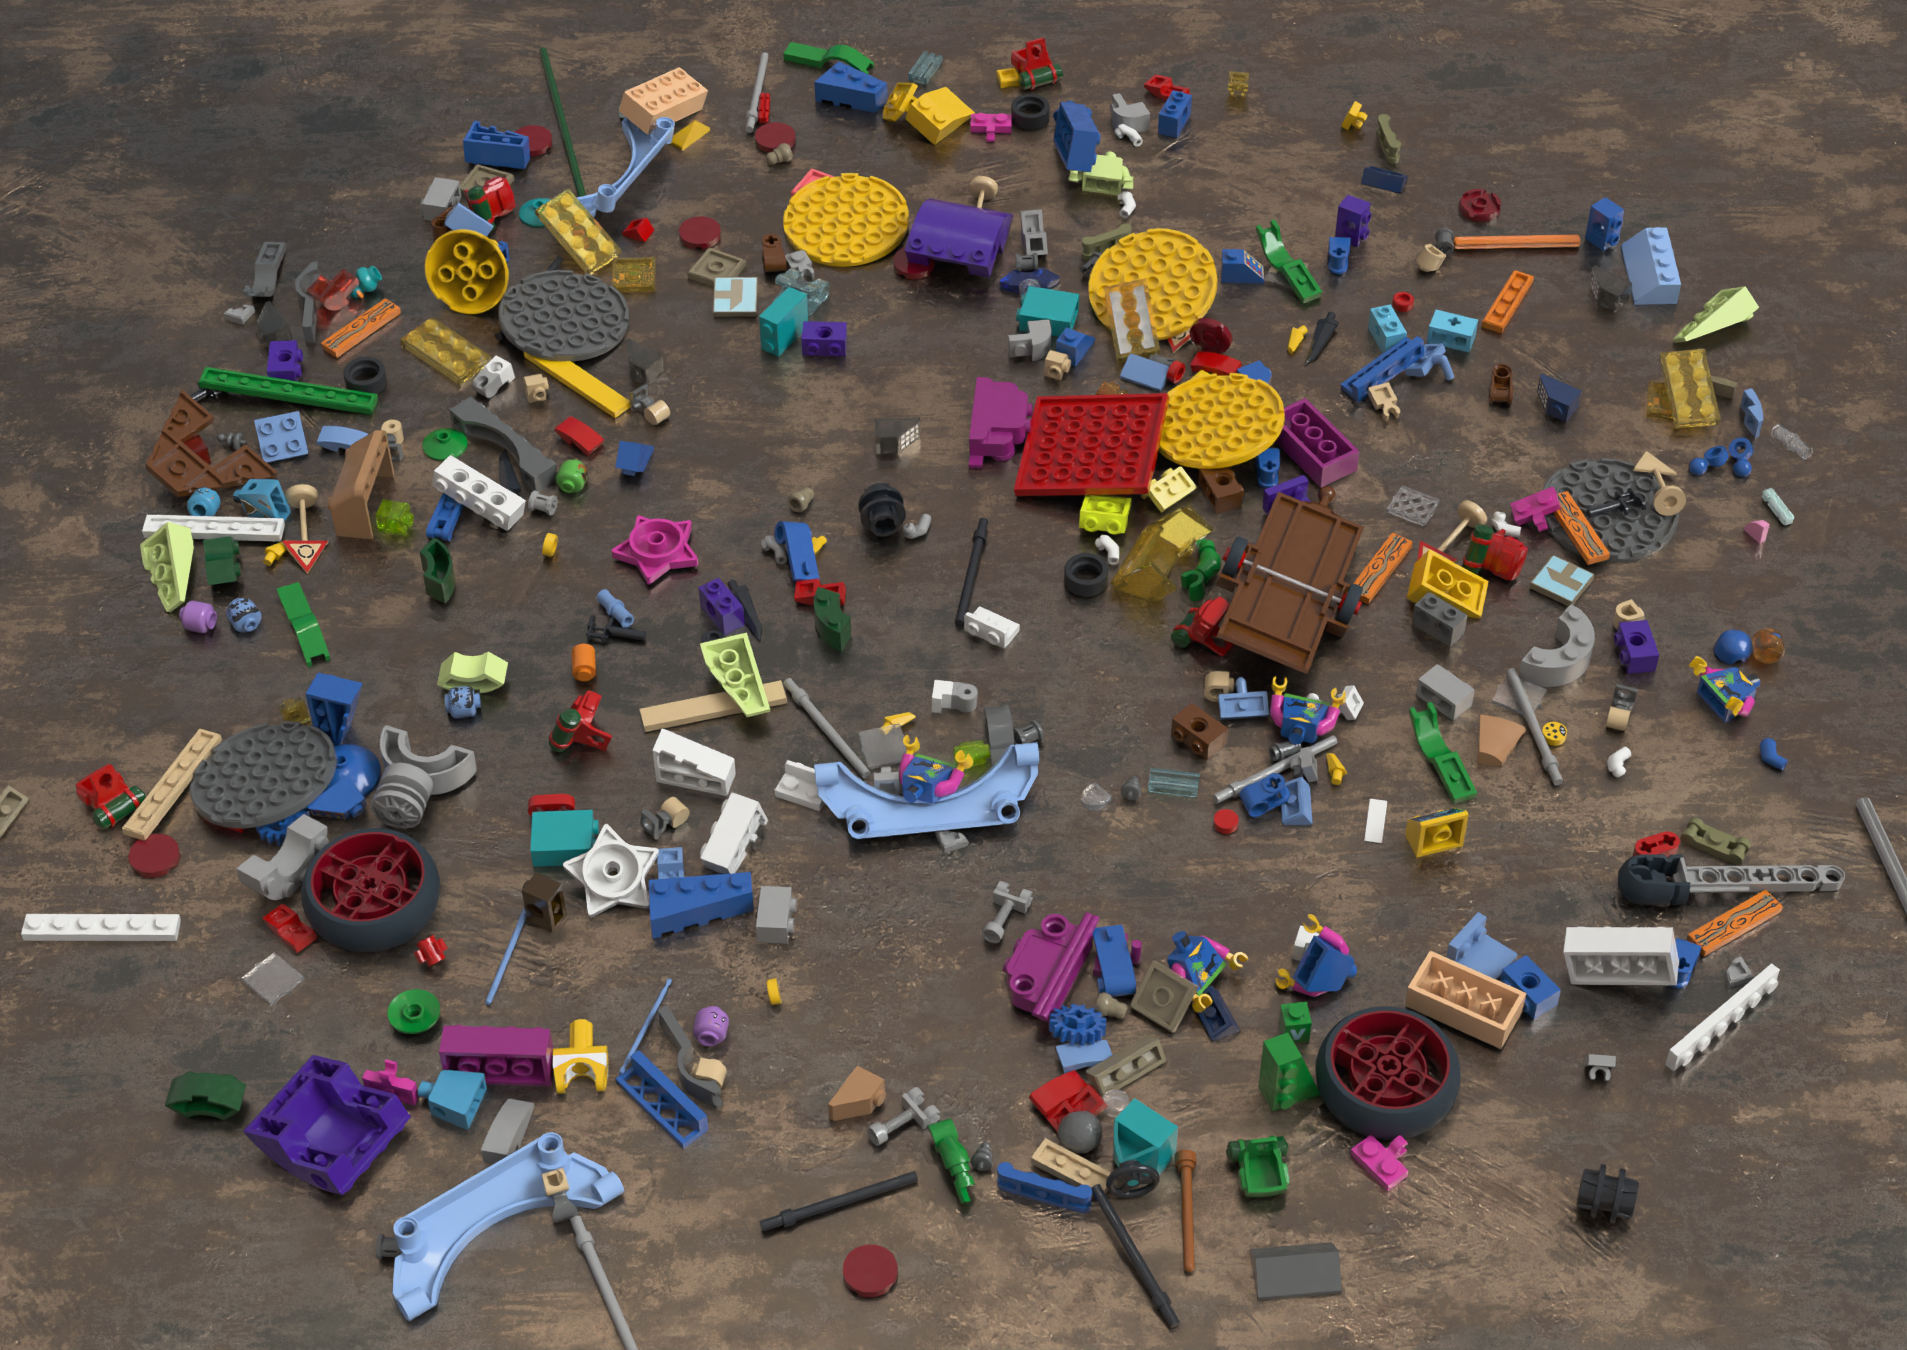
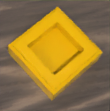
[996,67,1020,88]

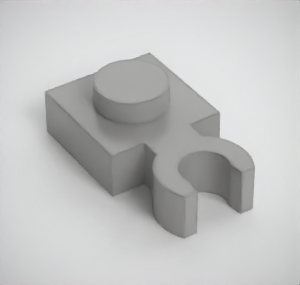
[785,250,814,283]

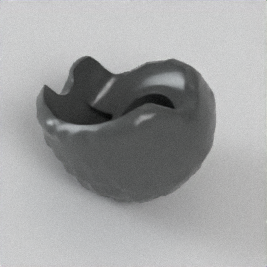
[1058,1111,1103,1154]

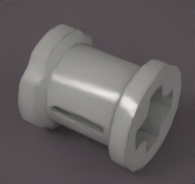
[528,490,558,516]

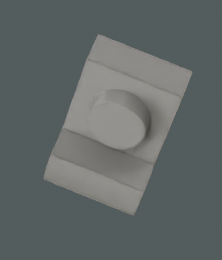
[1110,93,1150,133]
[1020,209,1048,255]
[1008,320,1051,361]

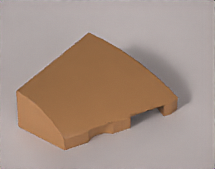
[1477,715,1526,766]

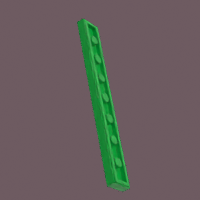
[199,367,378,415]

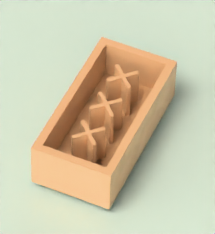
[619,67,708,135]
[1405,951,1526,1049]

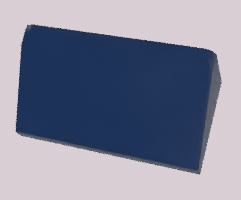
[1361,166,1408,193]
[1191,985,1240,1041]

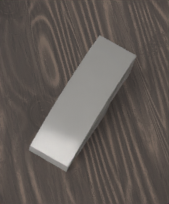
[481,1099,535,1164]

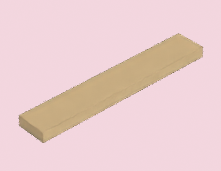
[639,680,787,732]
[122,728,222,841]

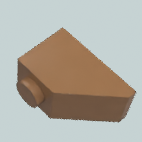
[828,1066,886,1121]

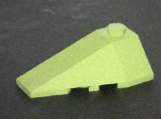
[1673,286,1759,343]
[140,522,194,613]
[700,633,770,717]

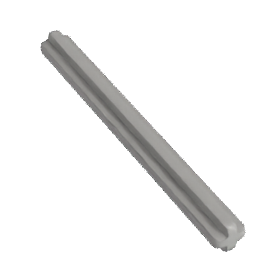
[1856,797,1907,914]

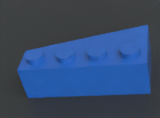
[649,872,754,939]

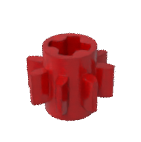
[414,935,448,967]

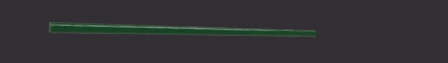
[539,47,595,227]

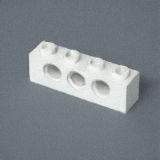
[432,455,526,531]

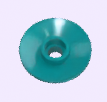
[519,198,552,227]

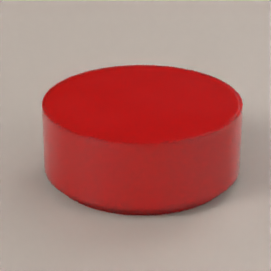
[1392,292,1414,312]
[1166,360,1185,384]
[1213,809,1239,834]

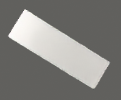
[1364,799,1387,843]

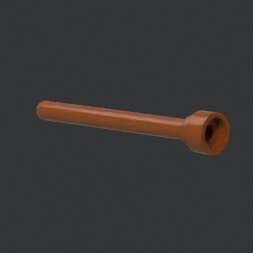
[1175,1150,1197,1273]

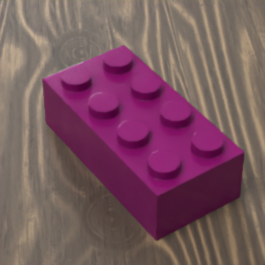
[1275,398,1359,488]
[439,1025,554,1086]

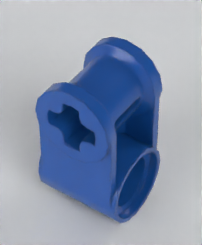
[1328,237,1351,274]
[1255,448,1280,489]
[1239,773,1290,817]
[1670,938,1702,989]

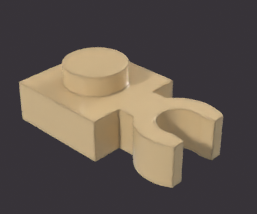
[1367,382,1400,421]

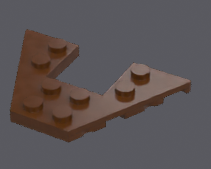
[146,390,278,497]

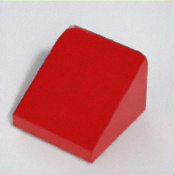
[622,218,654,242]

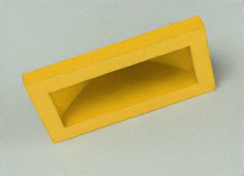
[670,120,710,151]

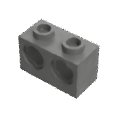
[1412,592,1467,647]

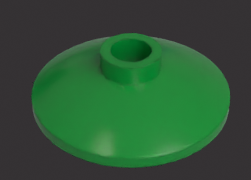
[422,428,468,461]
[387,989,440,1034]

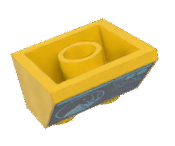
[1405,808,1469,858]

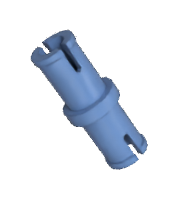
[596,589,634,628]

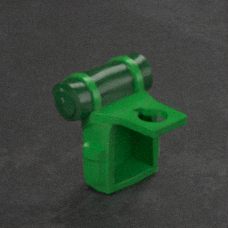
[1226,1136,1290,1197]

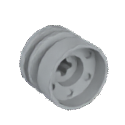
[370,763,434,829]

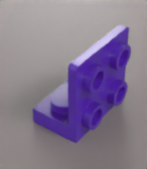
[1262,475,1311,515]

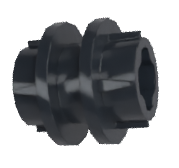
[858,483,906,537]
[1576,1164,1639,1224]

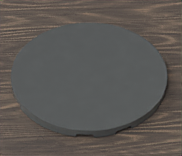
[498,270,629,361]
[1542,458,1679,562]
[190,721,337,828]

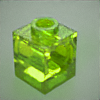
[375,499,414,536]

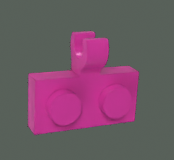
[971,113,1012,142]
[1510,486,1561,532]
[362,1059,419,1106]
[1351,1135,1408,1191]

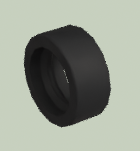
[1011,94,1050,130]
[344,357,387,394]
[1064,553,1109,597]

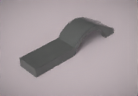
[243,242,286,297]
[295,261,321,343]
[984,705,1014,767]
[658,1005,723,1108]

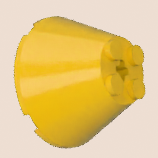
[425,229,509,314]

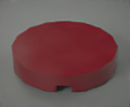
[755,122,796,153]
[514,125,553,157]
[1459,189,1501,222]
[679,216,721,249]
[893,247,935,279]
[1189,318,1233,354]
[128,834,181,878]
[842,1244,898,1297]

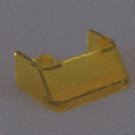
[1110,504,1214,603]

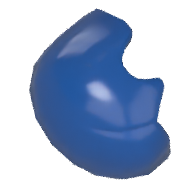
[1714,629,1754,665]

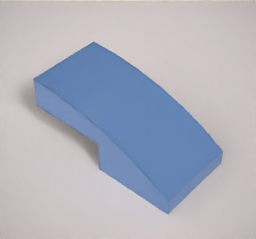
[1740,388,1763,438]
[316,426,368,452]
[657,847,684,879]
[1055,1040,1112,1073]

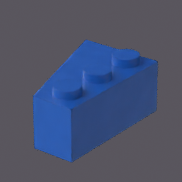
[814,62,888,113]
[463,121,530,169]
[305,673,363,746]

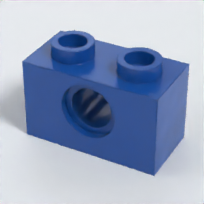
[1158,90,1192,138]
[1585,197,1624,251]
[1500,955,1561,1020]

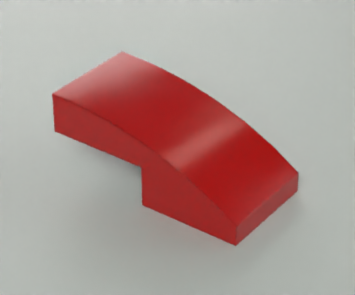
[1144,74,1190,101]
[1190,351,1242,376]
[554,416,604,456]
[794,578,846,606]
[263,904,317,953]
[1029,1070,1088,1116]
[1046,1084,1108,1132]

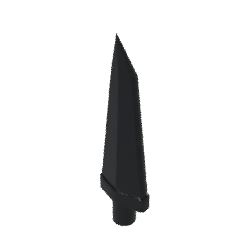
[1304,312,1339,365]
[499,448,521,494]
[727,580,762,642]

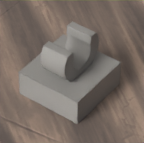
[1290,747,1318,783]
[874,767,900,796]
[1585,1054,1616,1081]

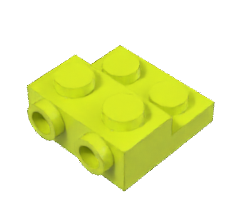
[1079,495,1131,534]

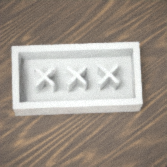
[1564,927,1679,985]

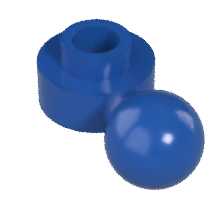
[1729,437,1753,477]
[1689,446,1729,475]

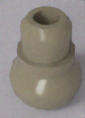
[766,143,793,165]
[788,487,814,512]
[1094,992,1128,1019]

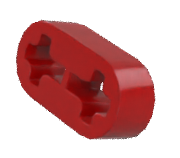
[528,794,575,817]
[1633,831,1680,857]

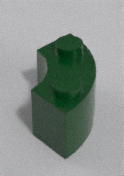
[203,536,242,585]
[420,538,455,603]
[814,587,852,652]
[165,1071,247,1120]

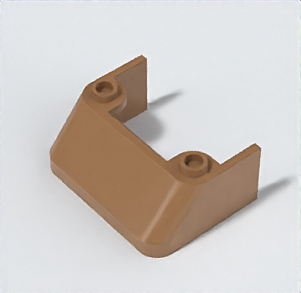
[328,430,395,539]

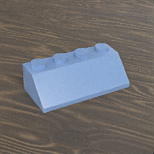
[1621,227,1681,305]

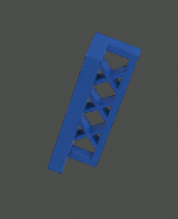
[1341,336,1424,403]
[615,1050,708,1149]

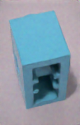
[1368,304,1407,354]
[1427,310,1478,352]

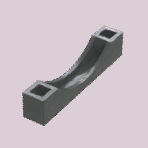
[449,397,557,492]

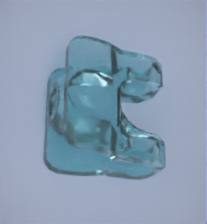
[774,268,830,316]

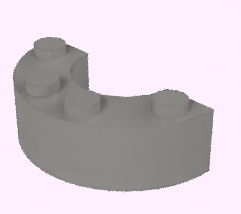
[1519,604,1595,687]
[380,725,477,795]
[236,814,328,900]

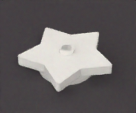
[563,824,659,918]

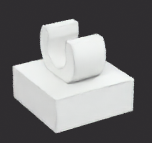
[1331,685,1364,720]

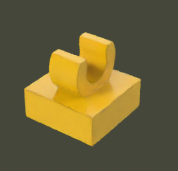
[1341,101,1367,130]

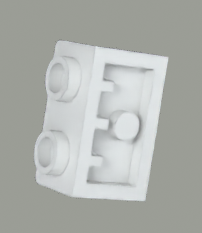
[964,606,1020,649]
[775,760,825,811]

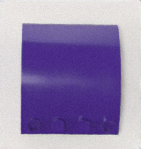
[905,198,1014,278]
[243,1055,411,1195]

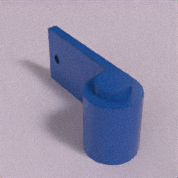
[774,521,820,581]
[1093,925,1136,997]

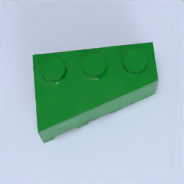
[1258,1032,1320,1112]

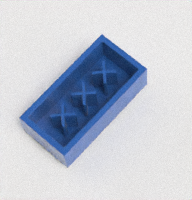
[1053,102,1100,172]

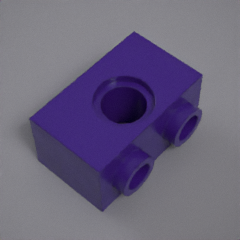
[1335,195,1372,247]
[801,321,847,356]
[267,340,303,381]
[698,578,745,635]
[1614,620,1659,674]

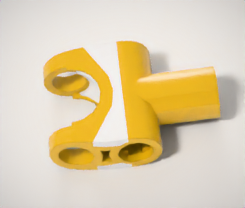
[553,1019,608,1094]

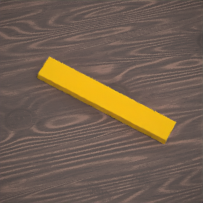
[524,352,631,418]

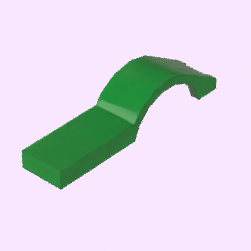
[783,42,874,75]
[1255,219,1322,304]
[276,582,330,667]
[1409,702,1477,804]

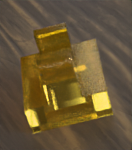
[1228,71,1249,96]
[278,696,311,724]

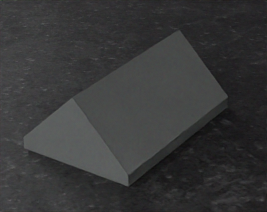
[1249,1242,1341,1300]

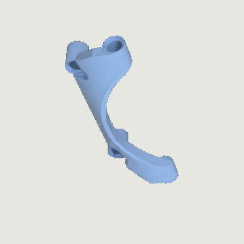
[544,117,675,226]
[814,742,1039,839]
[393,1132,624,1321]

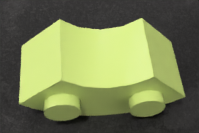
[437,652,508,693]

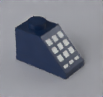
[1537,374,1582,422]

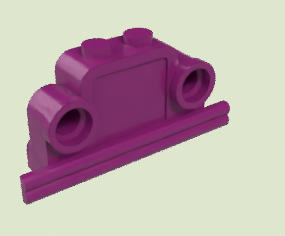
[969,377,1033,469]
[1003,912,1100,1023]

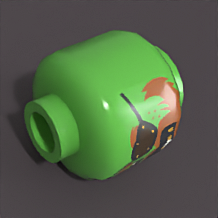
[555,460,588,493]

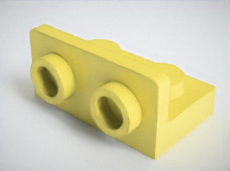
[1141,466,1197,513]

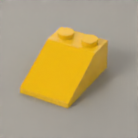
[905,87,975,145]
[1407,549,1489,619]

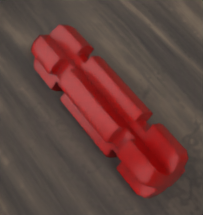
[758,92,770,124]

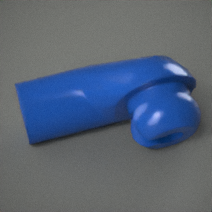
[1759,738,1788,771]

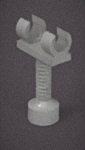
[982,881,1033,943]
[867,1087,940,1146]

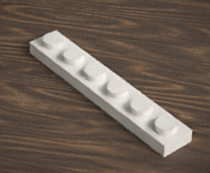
[142,515,285,541]
[21,914,181,941]
[1665,963,1780,1072]

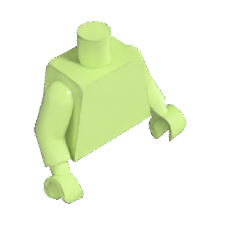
[1068,151,1134,195]

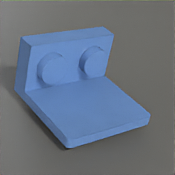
[254,411,308,463]
[1446,912,1517,980]

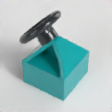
[1105,1098,1178,1198]

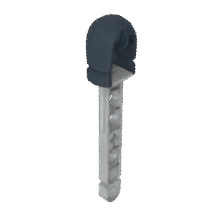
[1618,854,1845,905]

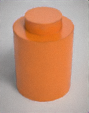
[571,644,596,681]

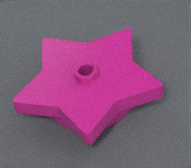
[611,515,698,584]

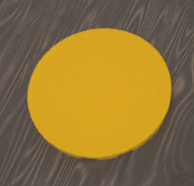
[783,173,909,267]
[1088,228,1218,341]
[1158,373,1285,469]

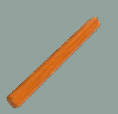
[1453,234,1580,249]

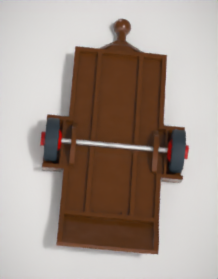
[1216,486,1364,674]

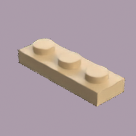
[1031,1138,1115,1196]

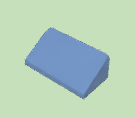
[444,203,493,237]
[1120,354,1169,392]
[1280,777,1313,825]

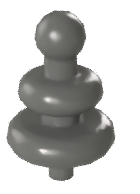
[217,432,247,451]
[1121,776,1141,801]
[971,1142,993,1171]

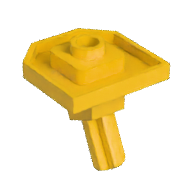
[882,82,918,122]

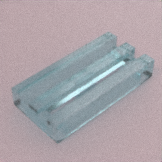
[908,51,943,84]
[1148,768,1200,798]

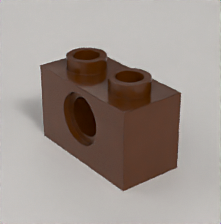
[1198,467,1244,514]
[1171,703,1228,760]

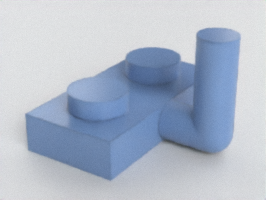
[1404,344,1454,380]
[1218,677,1269,720]

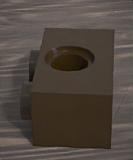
[522,873,567,933]

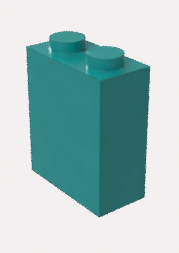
[1016,286,1079,337]
[759,287,808,357]
[530,810,599,867]

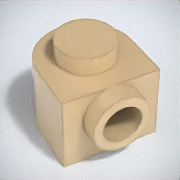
[1416,244,1446,272]
[1044,350,1071,380]
[523,374,549,403]
[1613,599,1644,630]
[1204,671,1234,702]
[692,1058,727,1089]

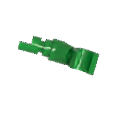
[1181,538,1221,602]
[927,1118,975,1204]

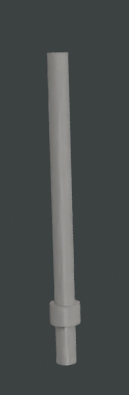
[745,52,769,133]
[1506,668,1563,785]
[784,678,871,779]
[1212,735,1338,804]
[570,1216,638,1350]

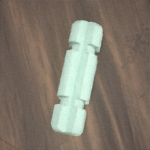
[1762,488,1794,526]

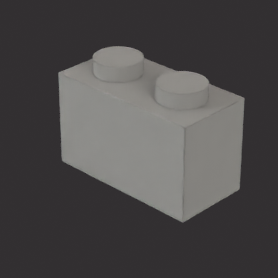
[420,177,462,221]
[1416,664,1475,721]
[756,886,797,944]

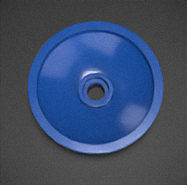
[320,744,381,797]

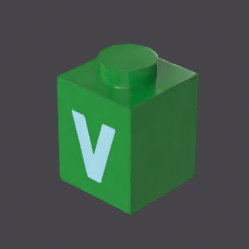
[1279,1002,1312,1043]

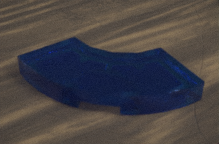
[1000,267,1060,292]

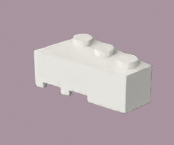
[653,728,736,796]
[700,793,768,874]

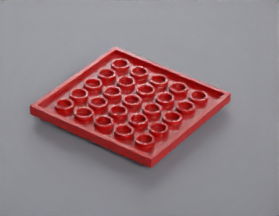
[1014,393,1169,496]

